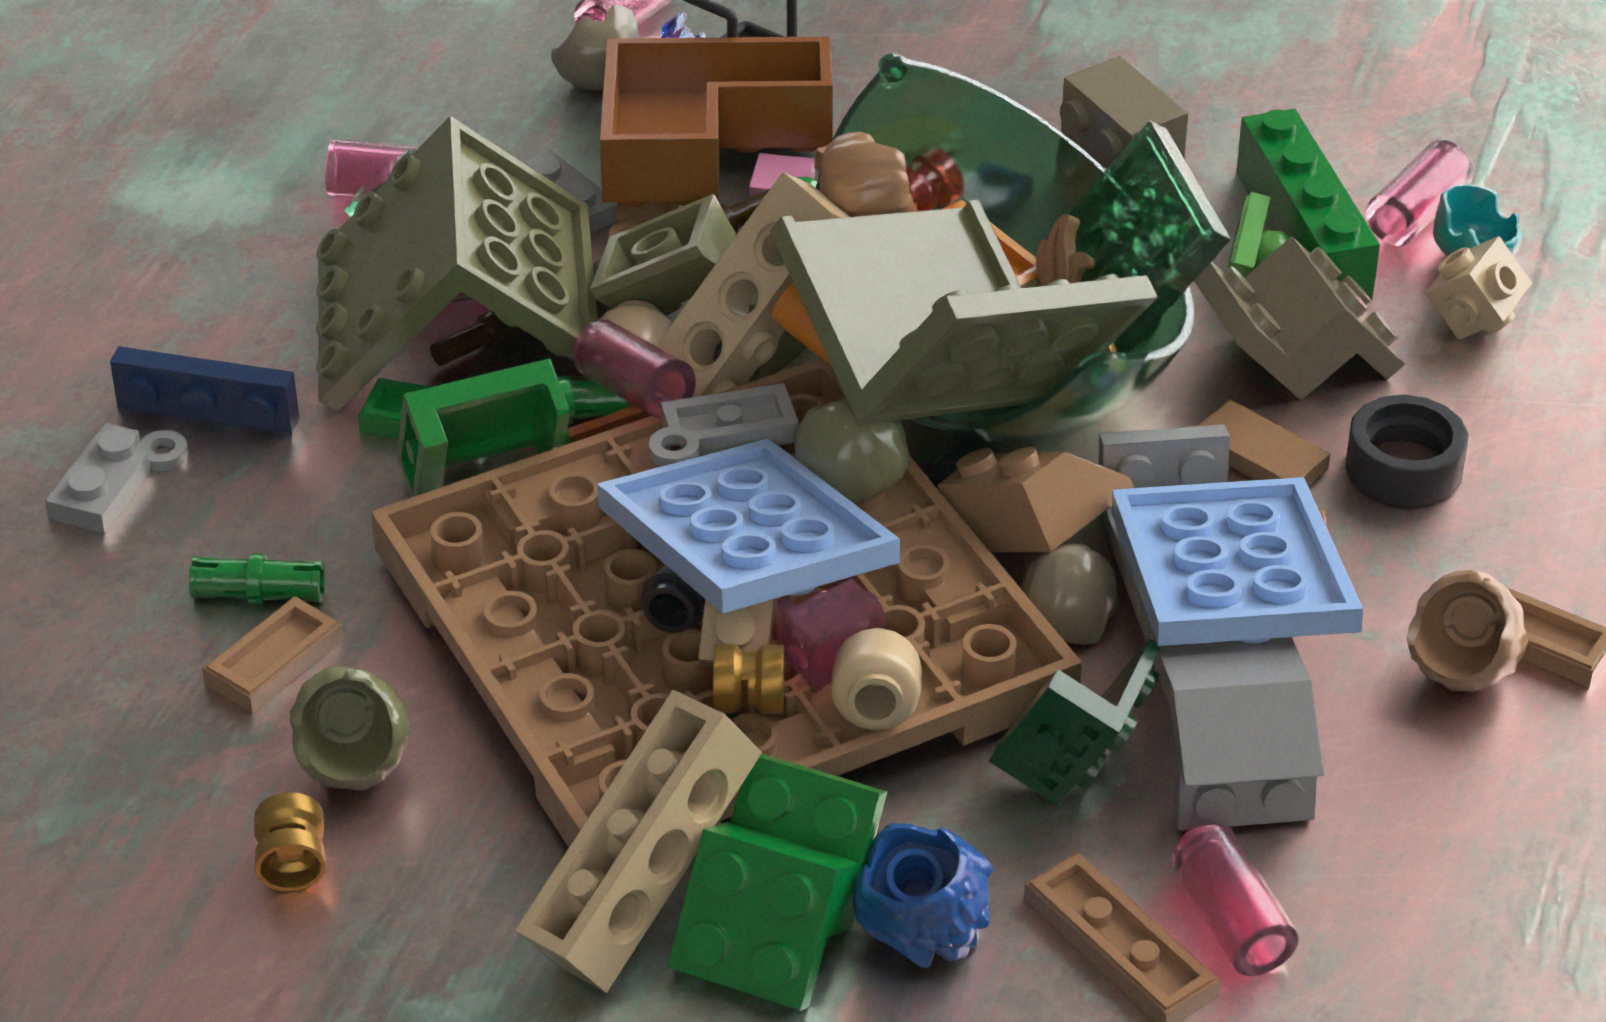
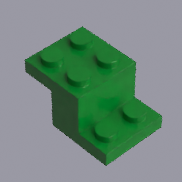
[668,754,887,1010]

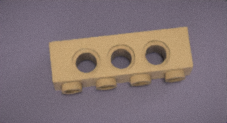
[639,172,850,401]
[515,690,762,993]

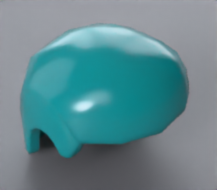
[1433,184,1523,256]

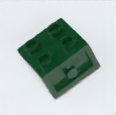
[989,638,1161,806]

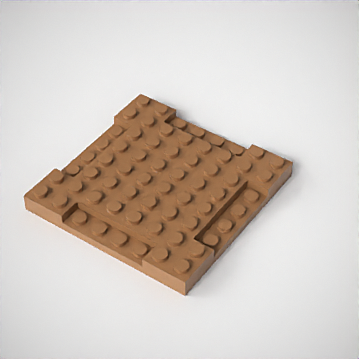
[371,359,1082,848]

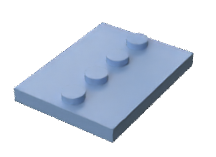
[597,438,900,614]
[1111,477,1363,646]

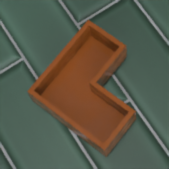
[600,37,833,207]

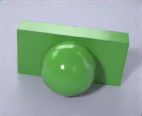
[1226,192,1291,278]

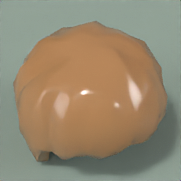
[819,132,918,217]
[1407,570,1529,693]

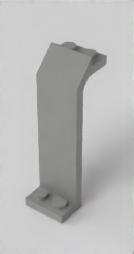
[1098,424,1324,831]

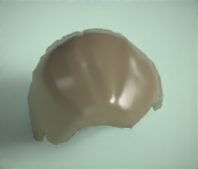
[551,4,639,91]
[1021,543,1120,645]

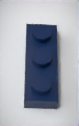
[110,346,300,434]

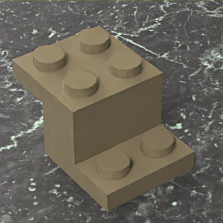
[1188,237,1406,400]

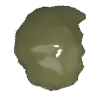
[794,396,910,505]
[290,666,411,791]

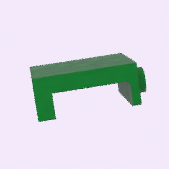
[397,358,576,497]

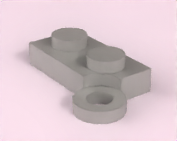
[649,383,799,467]
[45,423,189,534]

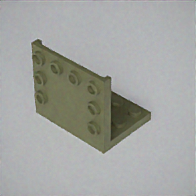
[316,116,601,412]
[770,200,1158,426]

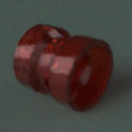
[906,147,964,211]

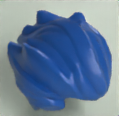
[852,823,994,968]

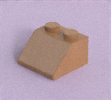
[937,447,1134,552]

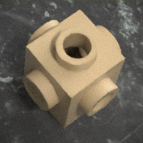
[1425,236,1532,340]

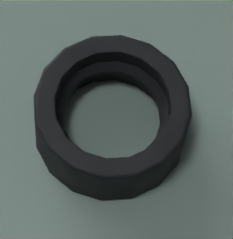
[1345,394,1469,508]

